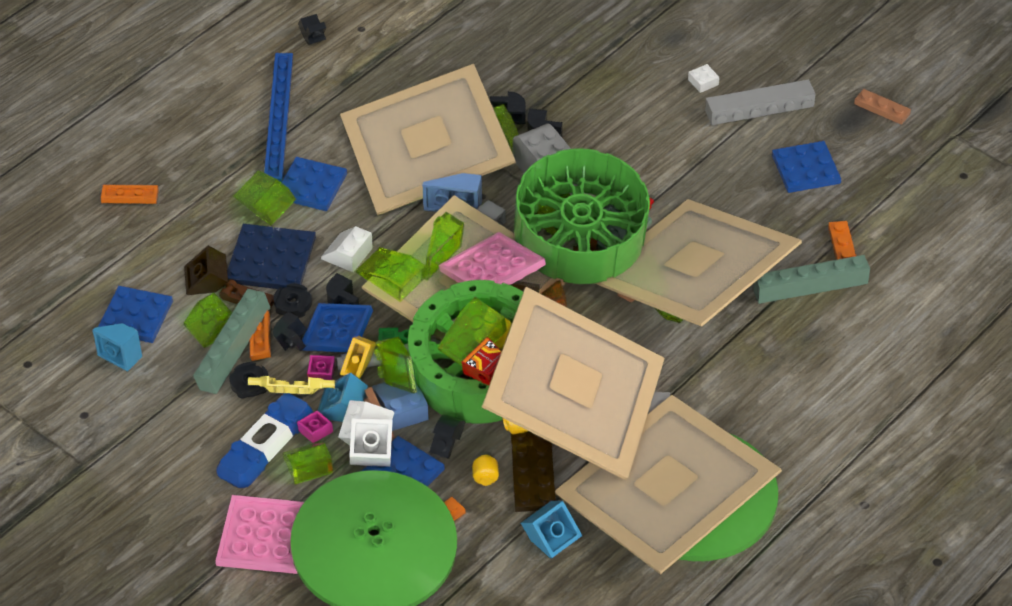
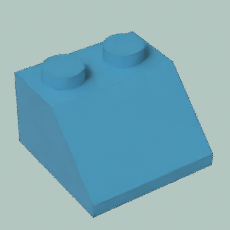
[93,323,142,371]
[317,373,368,422]
[521,501,582,558]

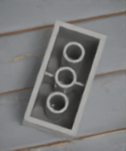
[513,123,577,198]

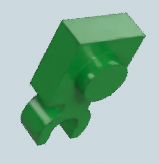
[378,328,409,348]

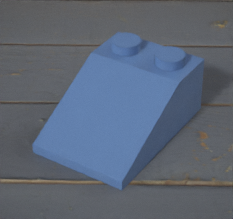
[422,173,482,212]
[371,375,429,431]

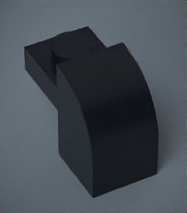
[298,14,326,45]
[490,91,526,124]
[527,108,563,137]
[326,273,359,305]
[273,311,307,352]
[429,415,466,459]

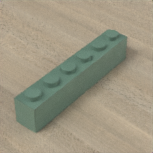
[753,255,870,304]
[193,289,270,394]

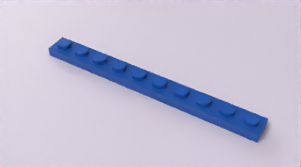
[264,53,293,184]

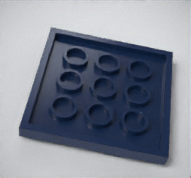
[227,223,316,289]

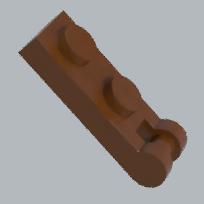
[219,279,274,311]

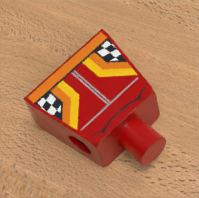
[462,337,502,386]

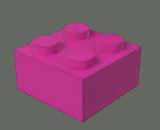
[307,355,335,380]
[297,411,333,443]

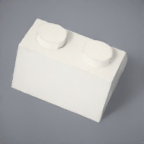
[321,226,373,272]
[338,400,394,445]
[350,418,392,467]

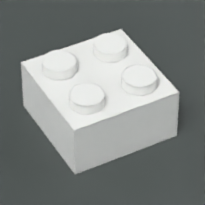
[688,64,719,93]

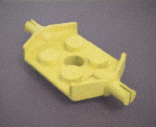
[248,376,335,395]

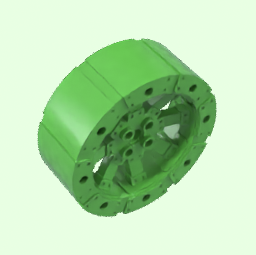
[514,149,650,284]
[408,280,523,424]

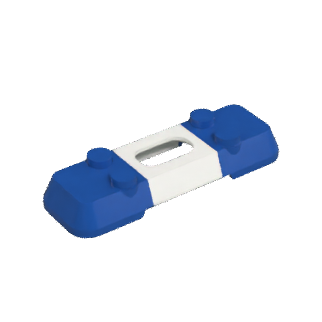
[216,393,313,488]

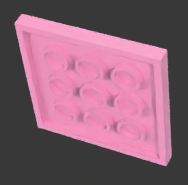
[439,232,546,285]
[216,495,304,574]

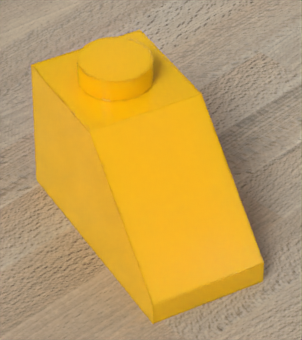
[340,336,377,379]

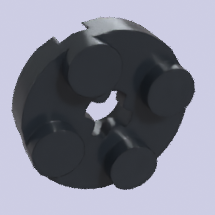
[273,283,312,318]
[229,362,269,399]

